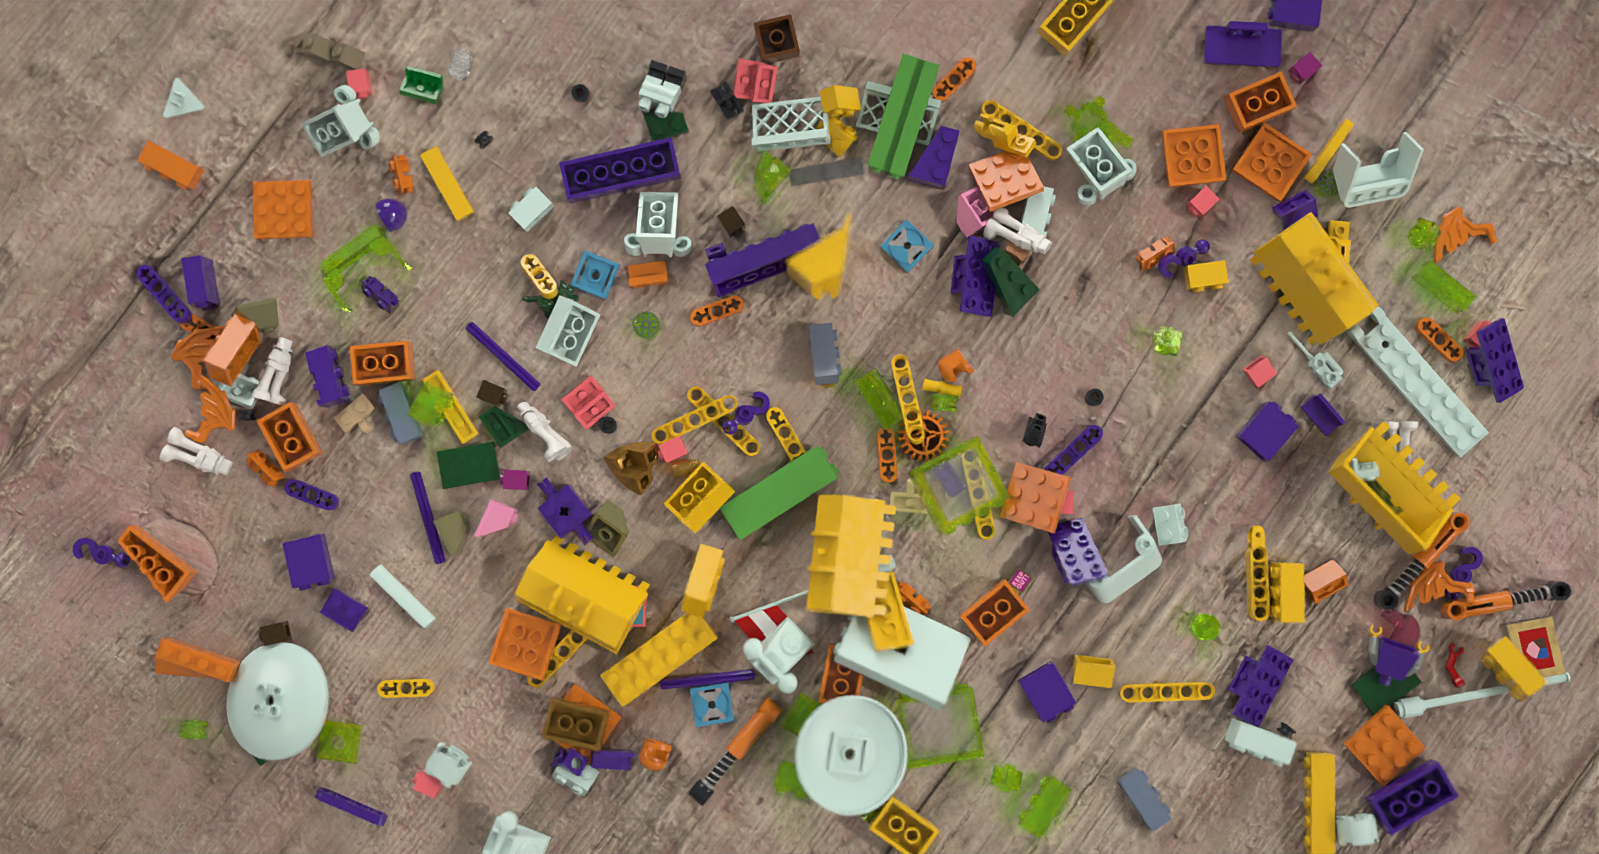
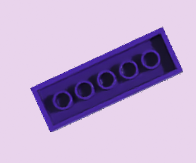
[559,137,681,204]
[705,223,821,297]

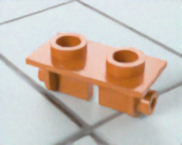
[389,154,414,196]
[1135,237,1175,271]
[245,449,285,488]
[898,581,931,616]

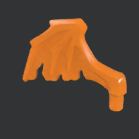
[1432,207,1498,264]
[171,326,224,391]
[184,374,235,444]
[1404,561,1475,612]

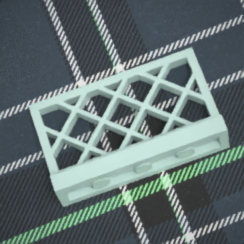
[856,81,941,146]
[752,97,831,152]

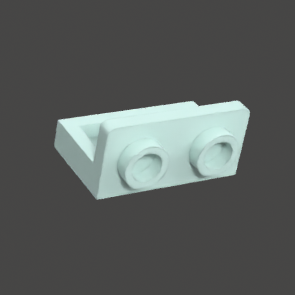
[218,374,259,409]
[1348,455,1379,481]
[1153,503,1188,546]
[552,757,600,796]

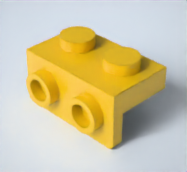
[815,114,859,157]

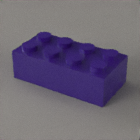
[1364,759,1459,836]

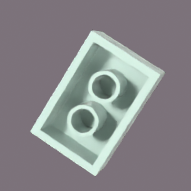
[536,296,601,367]
[1224,718,1297,766]

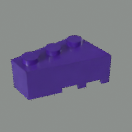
[907,126,960,190]
[305,345,350,408]

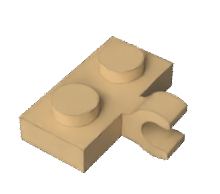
[334,394,377,434]
[889,479,929,514]

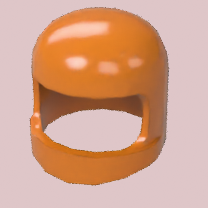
[938,349,974,383]
[639,738,672,771]

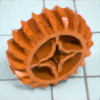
[898,410,949,462]

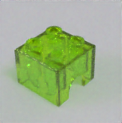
[779,690,822,737]

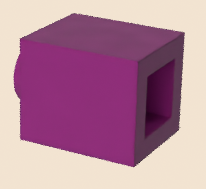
[1288,52,1322,84]
[500,470,530,490]

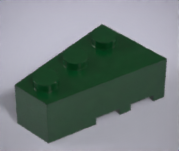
[982,247,1040,317]

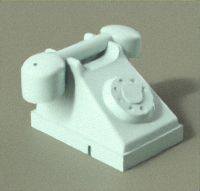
[301,85,380,157]
[1066,127,1136,206]
[624,192,692,258]
[743,617,815,694]
[482,811,551,854]

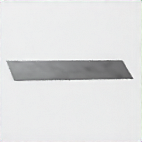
[789,157,864,187]

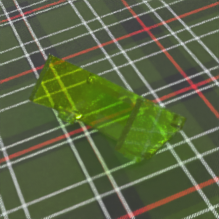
[319,225,412,312]

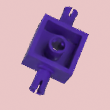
[537,477,594,546]

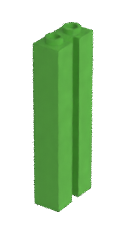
[868,54,940,179]
[720,445,839,540]

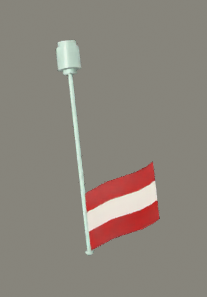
[730,553,897,657]

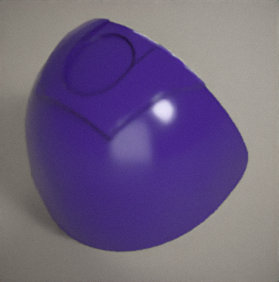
[375,199,407,232]

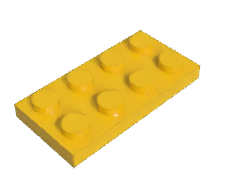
[866,571,914,652]

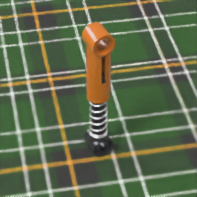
[1373,512,1470,610]
[1441,581,1571,620]
[687,697,783,806]

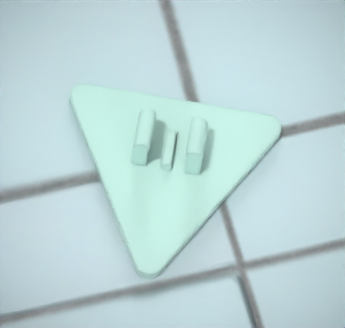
[163,78,205,118]

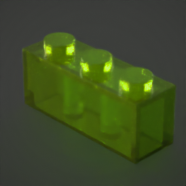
[1411,260,1476,314]
[854,368,903,430]
[1018,774,1072,839]

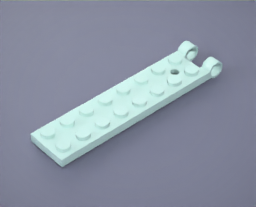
[1346,307,1489,458]

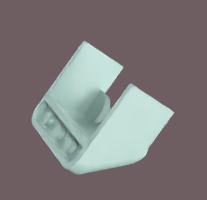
[1333,132,1424,208]
[1086,515,1162,603]

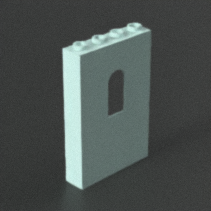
[833,606,971,710]

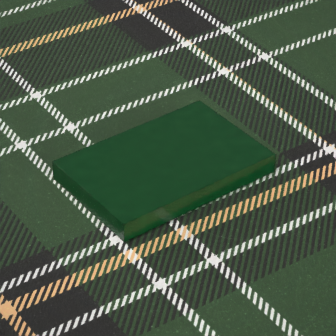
[437,441,500,489]
[1350,667,1422,716]

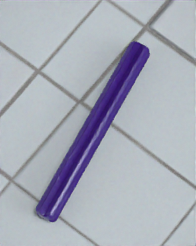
[466,322,541,391]
[410,472,446,564]
[660,669,755,690]

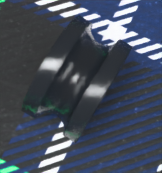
[572,84,590,103]
[474,130,494,149]
[1085,389,1104,406]
[238,410,256,421]
[599,417,617,434]
[1276,722,1296,740]

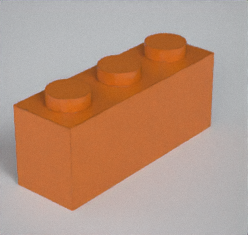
[137,140,205,190]

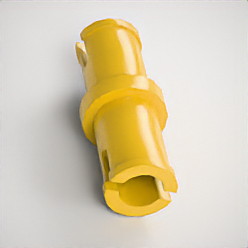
[922,378,962,398]

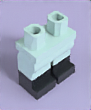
[639,60,687,118]

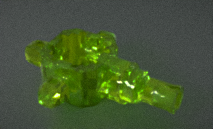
[1064,96,1134,149]

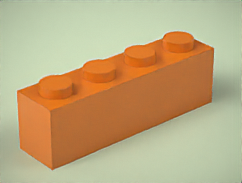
[117,525,198,603]
[155,637,241,682]

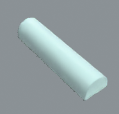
[370,564,436,629]

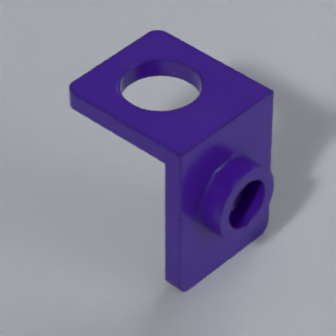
[705,243,727,261]
[550,748,588,776]

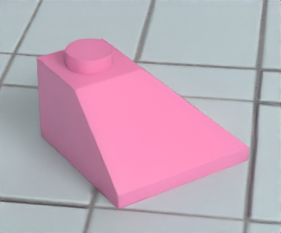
[956,186,997,238]
[474,500,519,537]

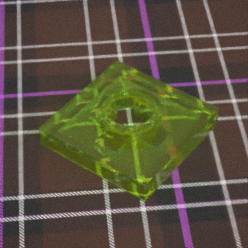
[317,720,362,764]

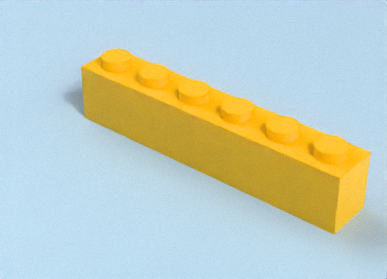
[1303,752,1335,854]

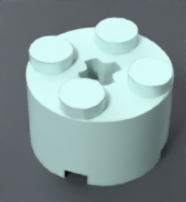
[425,742,472,788]
[1335,813,1379,846]

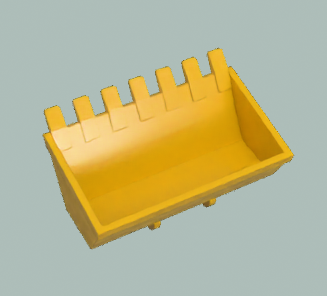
[1249,212,1379,345]
[787,213,851,300]
[1328,421,1461,555]
[806,495,896,617]
[515,535,650,654]

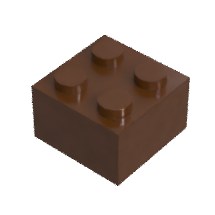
[754,14,800,64]

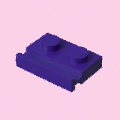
[319,588,368,632]

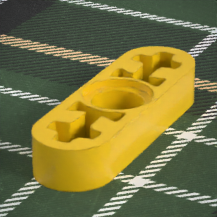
[521,254,558,299]
[377,678,435,698]

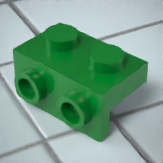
[399,66,444,104]

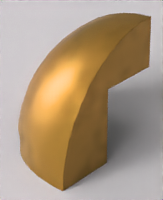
[604,442,658,495]

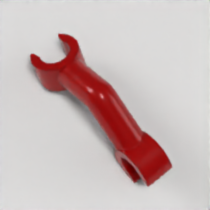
[1445,643,1466,688]

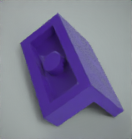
[1272,190,1319,231]
[1300,393,1346,436]
[591,748,636,770]

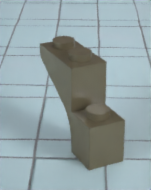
[294,34,365,70]

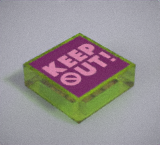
[1007,567,1034,594]

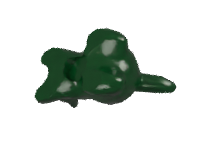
[522,280,579,318]

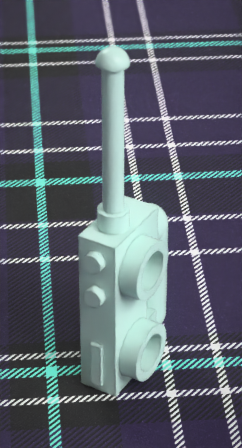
[1287,331,1343,389]

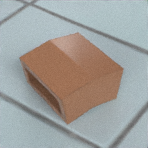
[1004,241,1030,267]

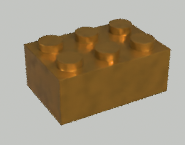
[541,697,610,751]

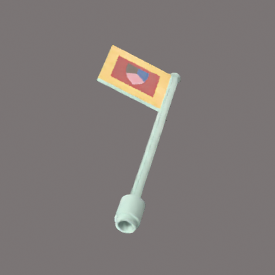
[1394,616,1570,719]

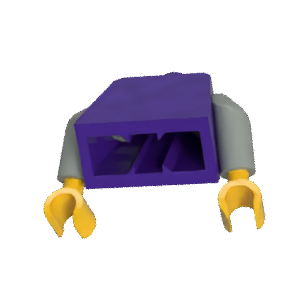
[1368,625,1430,686]

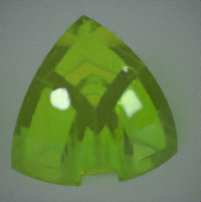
[753,150,791,204]

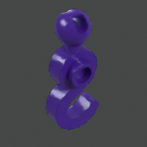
[1158,239,1210,278]
[722,391,770,435]
[72,538,130,568]
[1444,547,1483,600]

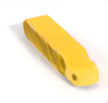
[1246,525,1270,621]

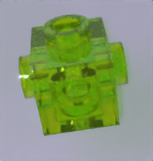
[1407,218,1442,251]
[1152,326,1183,357]
[989,763,1023,793]

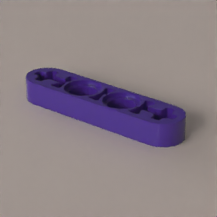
[136,265,192,324]
[1043,425,1103,475]
[315,787,388,826]

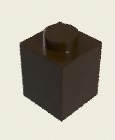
[717,206,746,238]
[476,380,508,407]
[259,621,292,646]

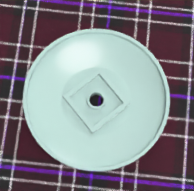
[226,642,329,760]
[795,695,907,815]

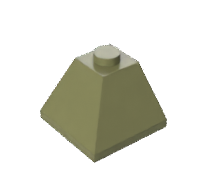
[231,298,279,334]
[587,500,629,557]
[433,511,470,556]

